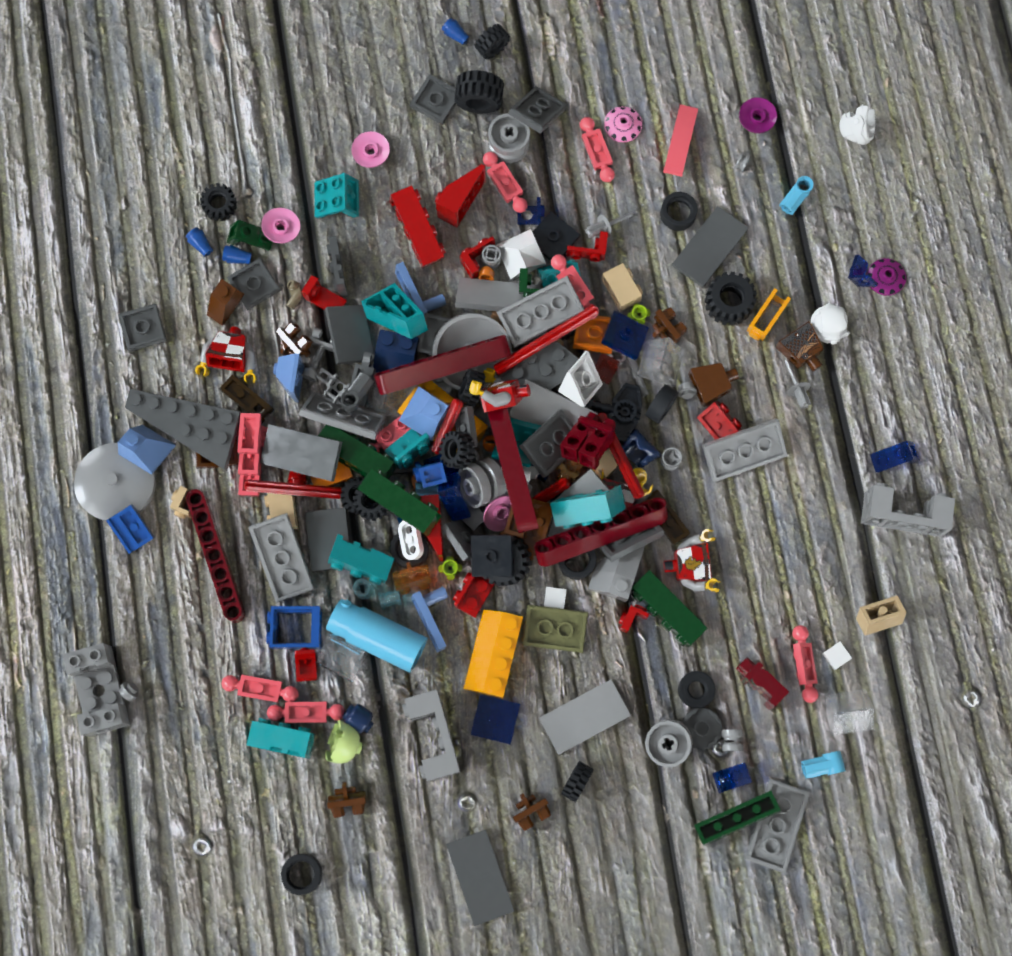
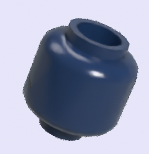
[342,703,374,734]

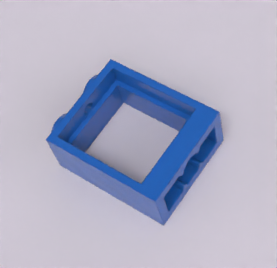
[266,606,322,649]

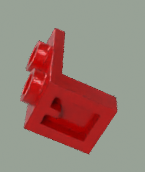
[566,231,608,262]
[460,236,495,279]
[301,275,347,310]

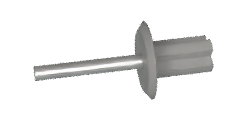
[585,212,633,238]
[784,359,812,409]

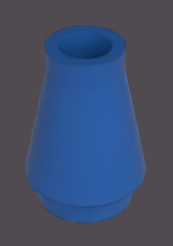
[442,18,470,45]
[186,227,213,257]
[222,244,252,264]

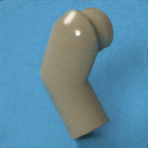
[286,280,303,310]

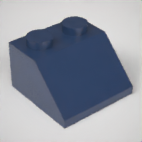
[373,329,419,374]

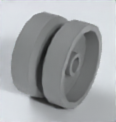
[488,113,530,163]
[457,458,506,508]
[645,719,693,767]

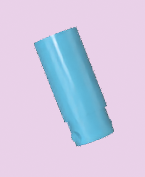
[326,599,428,673]

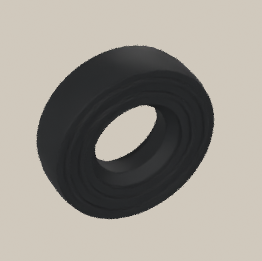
[678,671,716,708]

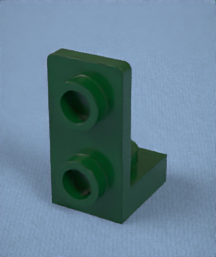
[227,220,273,251]
[519,268,540,298]

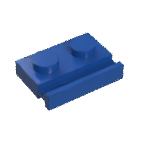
[106,504,155,554]

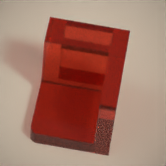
[595,353,620,385]

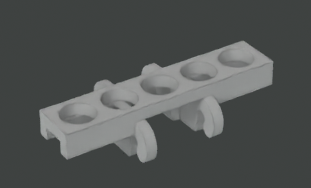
[316,368,355,404]

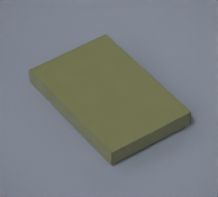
[522,604,588,653]

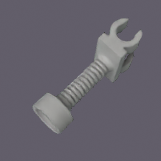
[302,327,334,382]

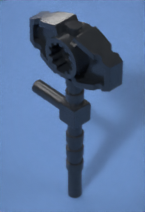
[552,383,642,443]

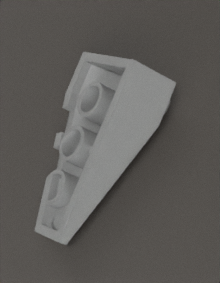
[588,546,645,602]

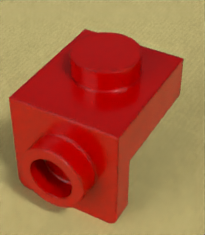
[618,604,649,633]
[295,648,317,682]

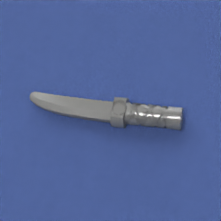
[622,345,649,397]

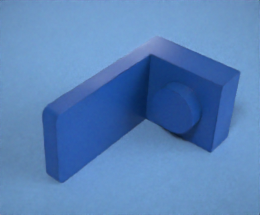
[412,461,447,488]

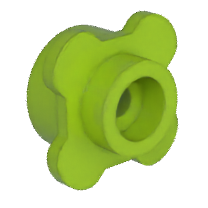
[628,303,651,326]
[438,556,462,581]

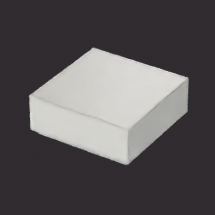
[544,587,566,609]
[822,642,852,670]

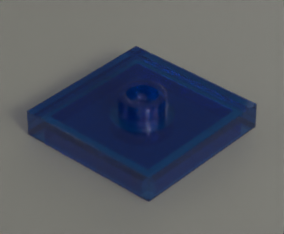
[601,310,649,361]
[471,694,520,745]

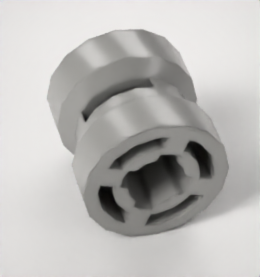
[482,245,501,270]
[660,447,682,471]
[722,729,743,751]

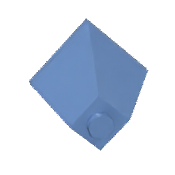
[273,353,304,403]
[398,386,450,441]
[118,425,176,475]

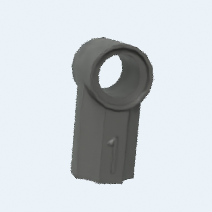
[341,372,375,412]

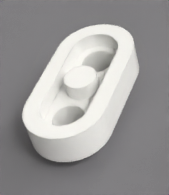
[398,520,424,560]

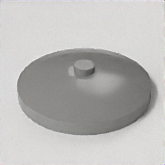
[432,313,512,390]
[74,443,156,521]

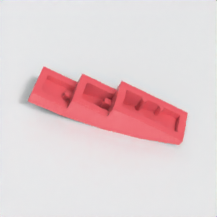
[663,104,698,177]
[237,413,262,497]

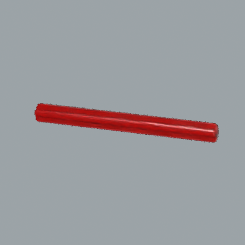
[493,305,599,375]

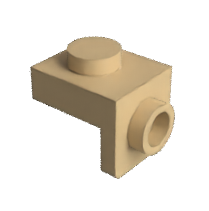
[170,486,192,519]

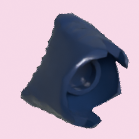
[622,428,662,468]

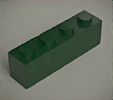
[318,425,396,480]
[358,468,441,537]
[631,570,708,647]
[694,791,781,846]

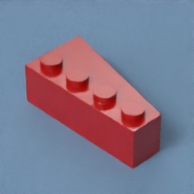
[389,185,446,268]

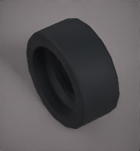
[660,192,698,231]
[645,384,679,424]
[390,529,429,569]
[558,550,597,580]
[281,854,323,896]

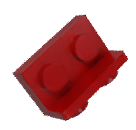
[697,401,742,440]
[453,572,495,618]

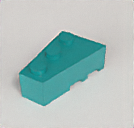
[361,283,428,339]
[550,485,626,529]
[328,534,394,585]
[246,718,315,759]

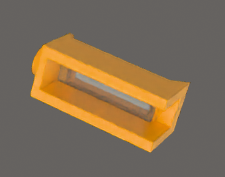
[747,288,791,341]

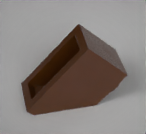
[207,279,245,326]

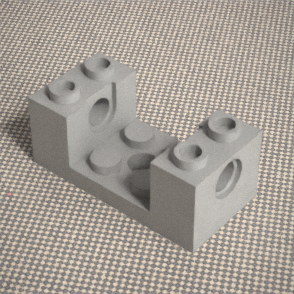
[861,483,955,537]
[62,643,130,737]
[402,689,461,782]

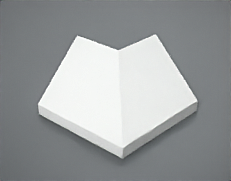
[496,229,547,280]
[558,351,603,407]

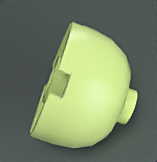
[325,720,362,764]

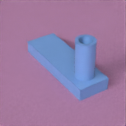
[395,262,446,314]
[411,587,448,653]

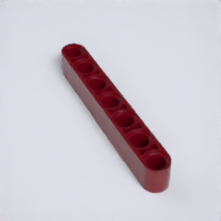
[374,335,511,395]
[488,408,539,533]
[186,489,245,623]
[534,497,668,567]

